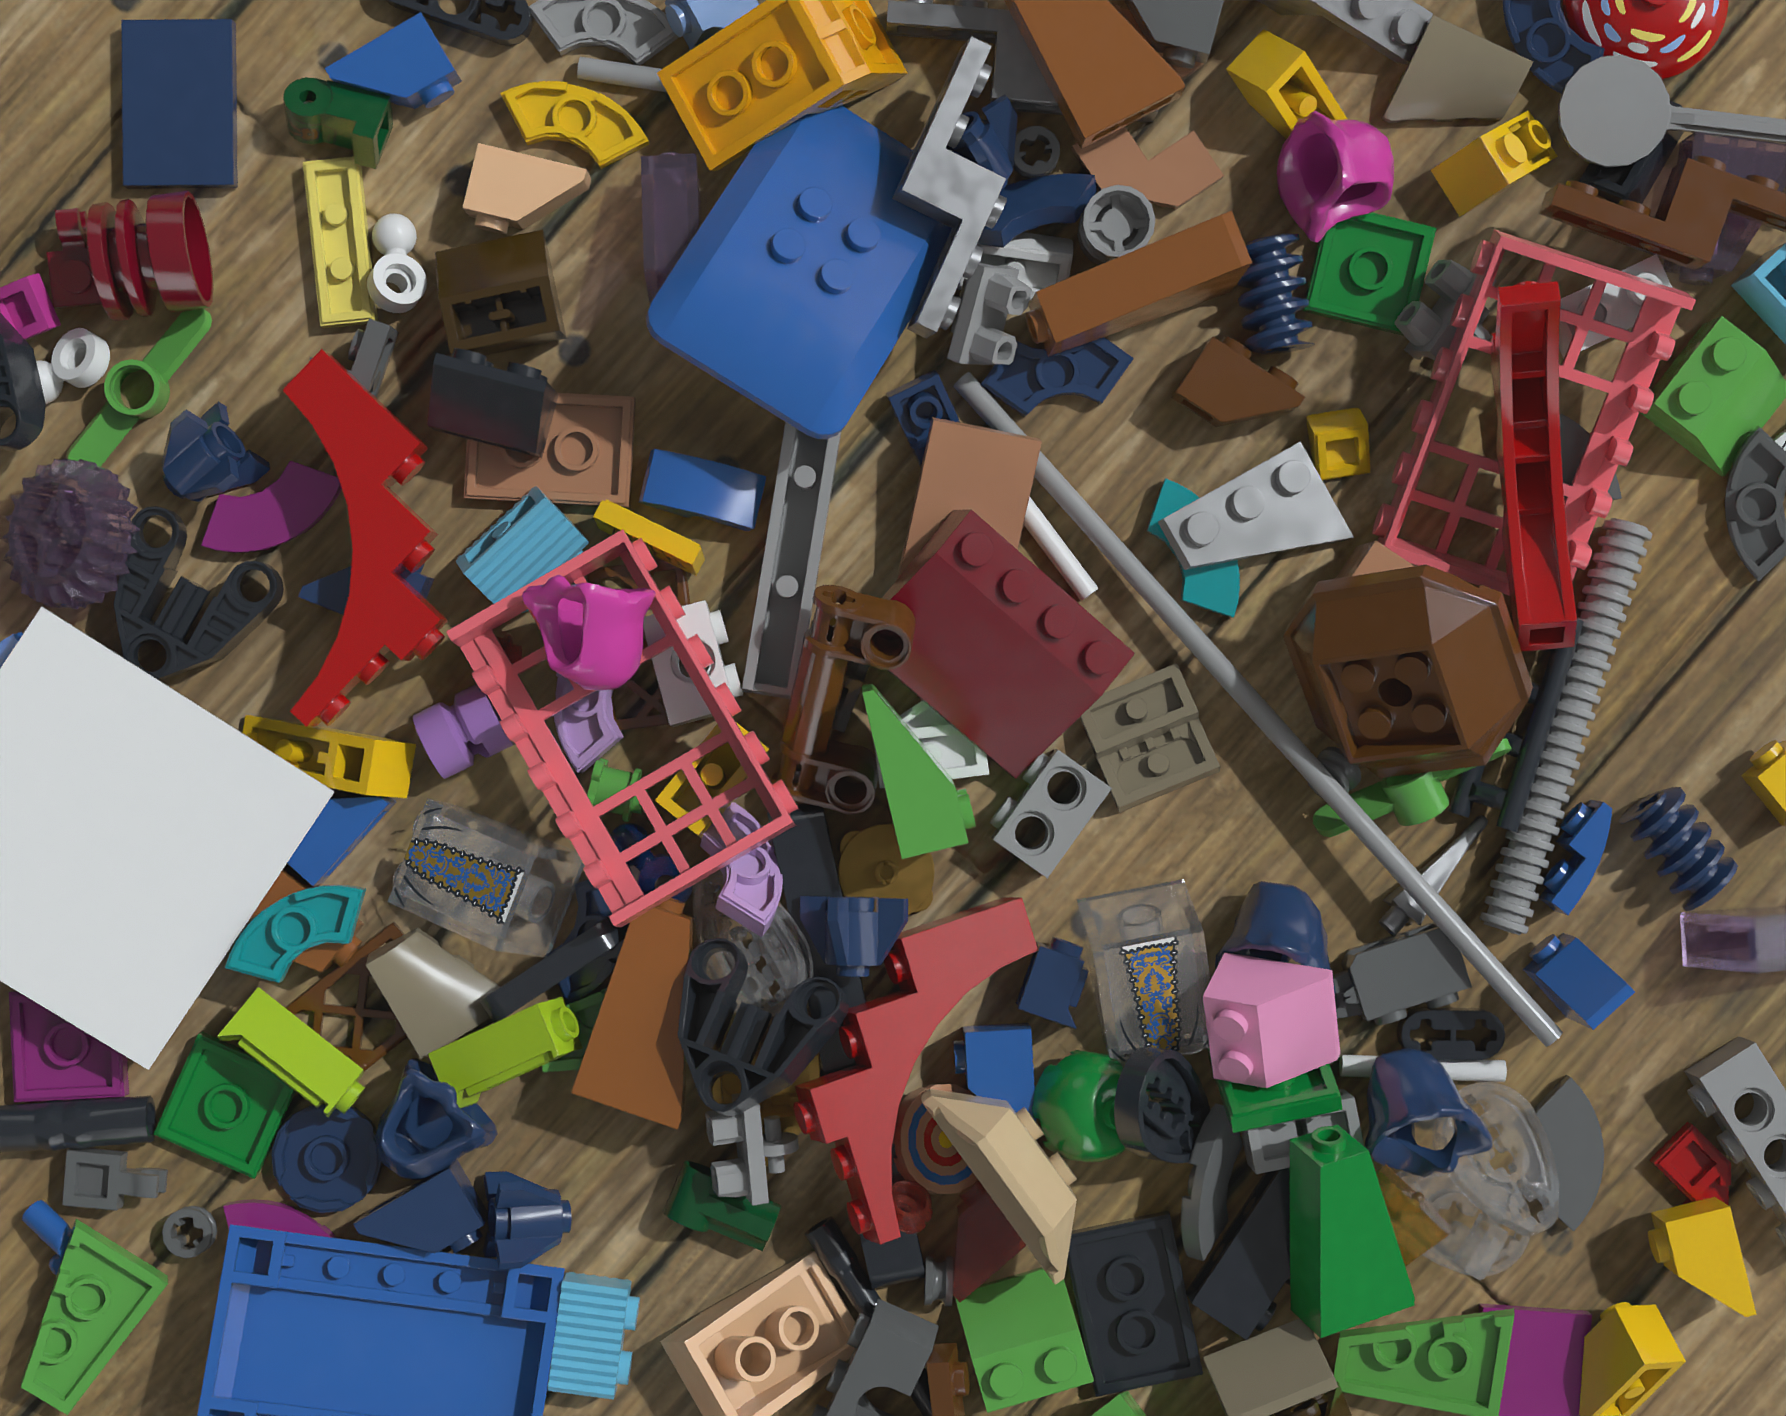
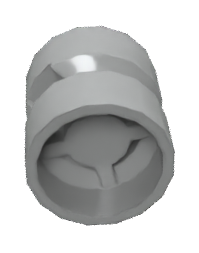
[1077,185,1155,265]

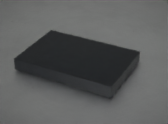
[1067,1211,1203,1397]

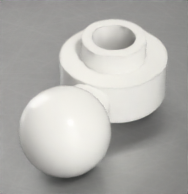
[367,213,427,313]
[36,328,110,404]

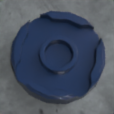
[272,1103,383,1213]

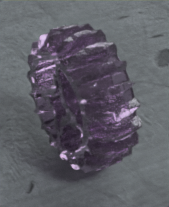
[0,459,141,610]

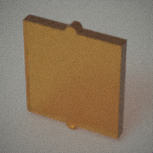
[1376,1164,1454,1267]

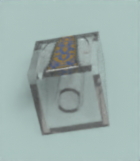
[387,798,584,958]
[1076,879,1210,1064]

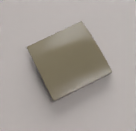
[1080,663,1220,813]

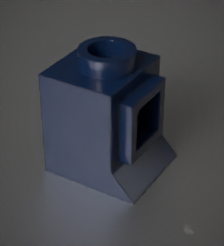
[1015,937,1089,1029]

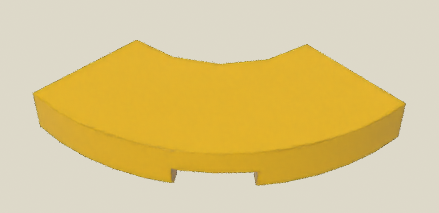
[500,81,650,169]

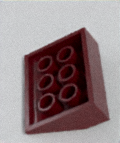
[876,509,1135,778]

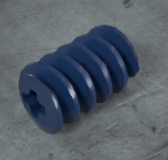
[1237,234,1315,354]
[1619,787,1738,911]

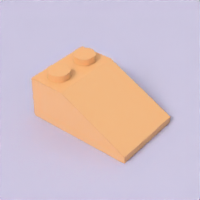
[660,1251,855,1416]

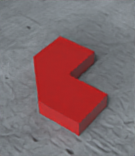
[1649,1122,1731,1206]

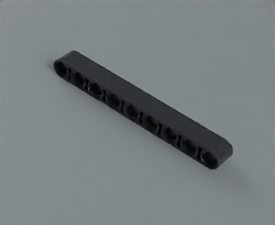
[767,803,926,1289]

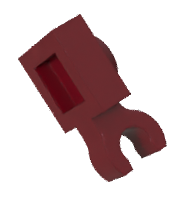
[47,208,102,309]

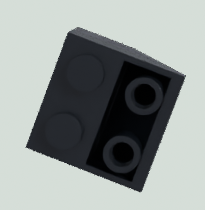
[427,348,559,458]

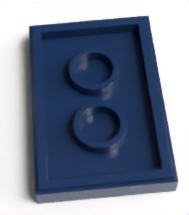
[121,19,238,189]

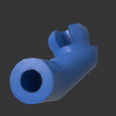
[22,1200,72,1275]

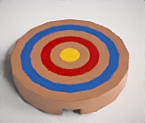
[892,1084,978,1194]

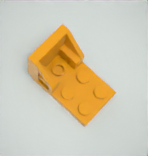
[657,0,908,171]

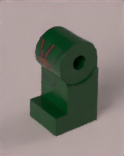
[283,77,393,169]

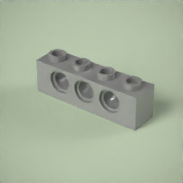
[1684,1036,1786,1246]

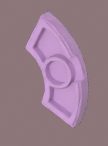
[554,673,623,773]
[700,802,783,937]

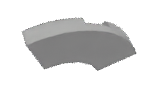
[529,0,679,66]

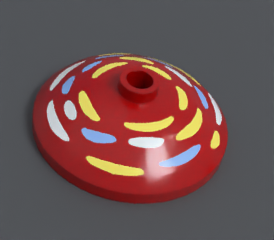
[1563,0,1729,81]

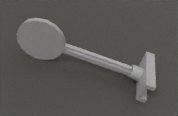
[1558,55,1786,168]

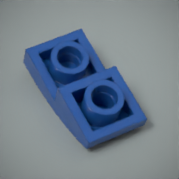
[638,449,767,531]
[1538,800,1612,915]

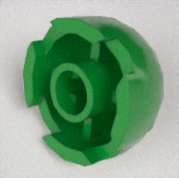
[1032,1050,1126,1162]

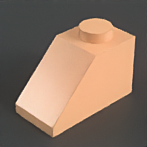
[463,143,591,234]

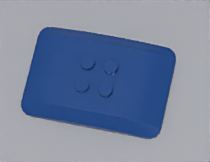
[646,106,952,439]

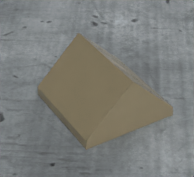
[1203,1318,1338,1416]

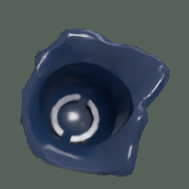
[1215,881,1336,994]
[1364,1048,1493,1177]
[375,1058,498,1180]

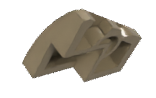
[1381,15,1533,123]
[366,928,501,1059]

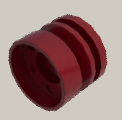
[87,191,214,321]

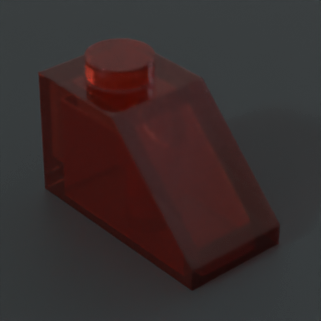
[953,1179,1026,1303]

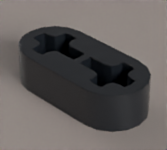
[1396,1008,1505,1060]

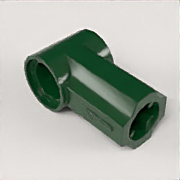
[663,1161,781,1251]

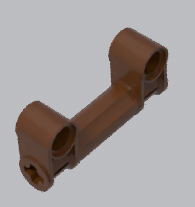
[770,585,916,814]

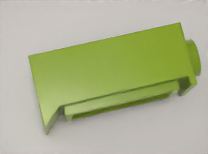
[217,987,365,1118]
[428,997,583,1108]

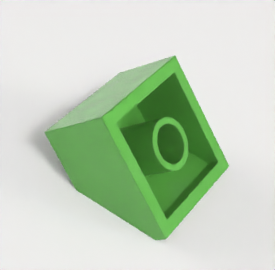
[1641,316,1786,477]
[954,1267,1094,1413]

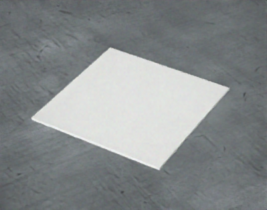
[0,607,334,1070]

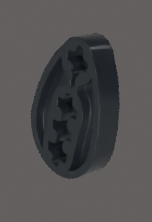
[1114,1046,1210,1163]

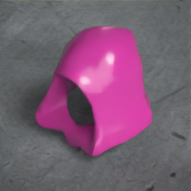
[1277,111,1394,242]
[522,575,656,691]

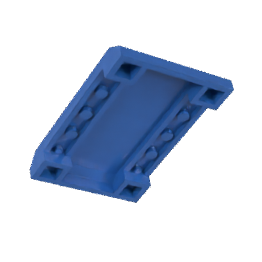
[197,1224,565,1416]

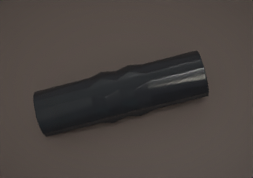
[0,1095,156,1153]

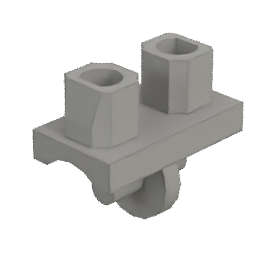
[1395,260,1497,360]
[947,263,1032,365]
[705,1093,799,1205]

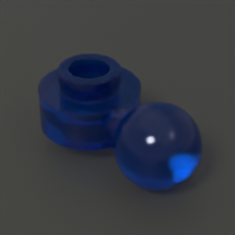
[610,823,693,903]

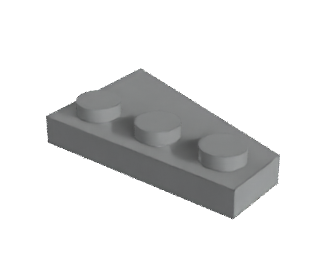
[1158,442,1354,570]

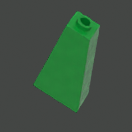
[1289,1124,1415,1338]

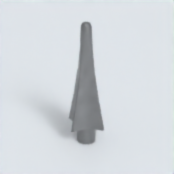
[1379,815,1488,936]

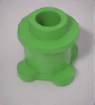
[587,758,649,822]

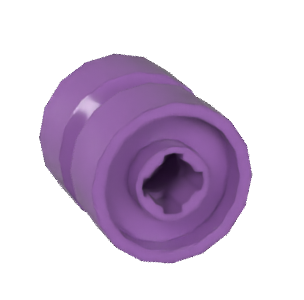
[413,684,515,779]

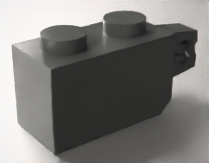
[1333,922,1472,1025]

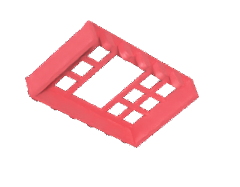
[1372,229,1696,596]
[446,529,798,928]

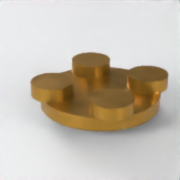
[839,824,935,915]

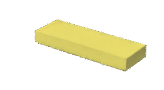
[303,156,378,329]

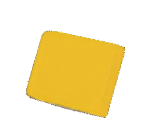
[1306,408,1371,481]

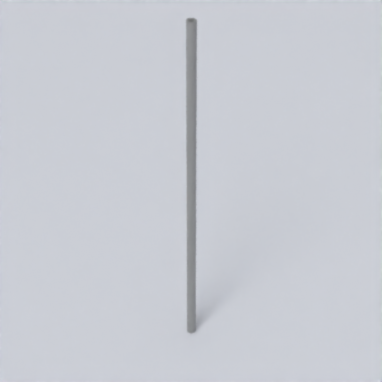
[953,372,1563,1047]

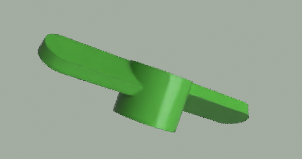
[66,309,212,476]
[1313,739,1512,837]

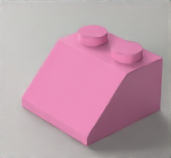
[1203,952,1340,1088]

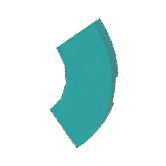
[1146,478,1240,618]
[225,885,366,983]

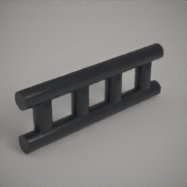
[1448,610,1584,832]

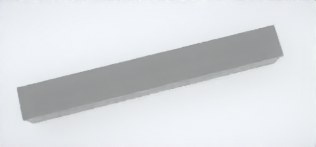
[742,422,842,699]

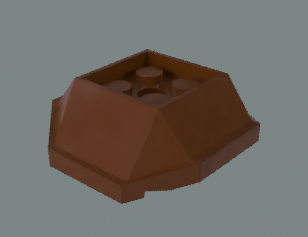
[1283,565,1533,778]

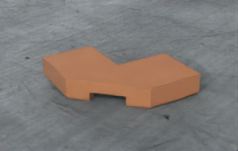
[1071,127,1224,209]

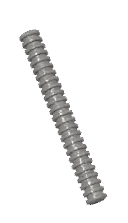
[1480,518,1652,935]

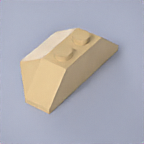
[921,1089,1077,1285]

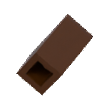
[1171,336,1305,427]

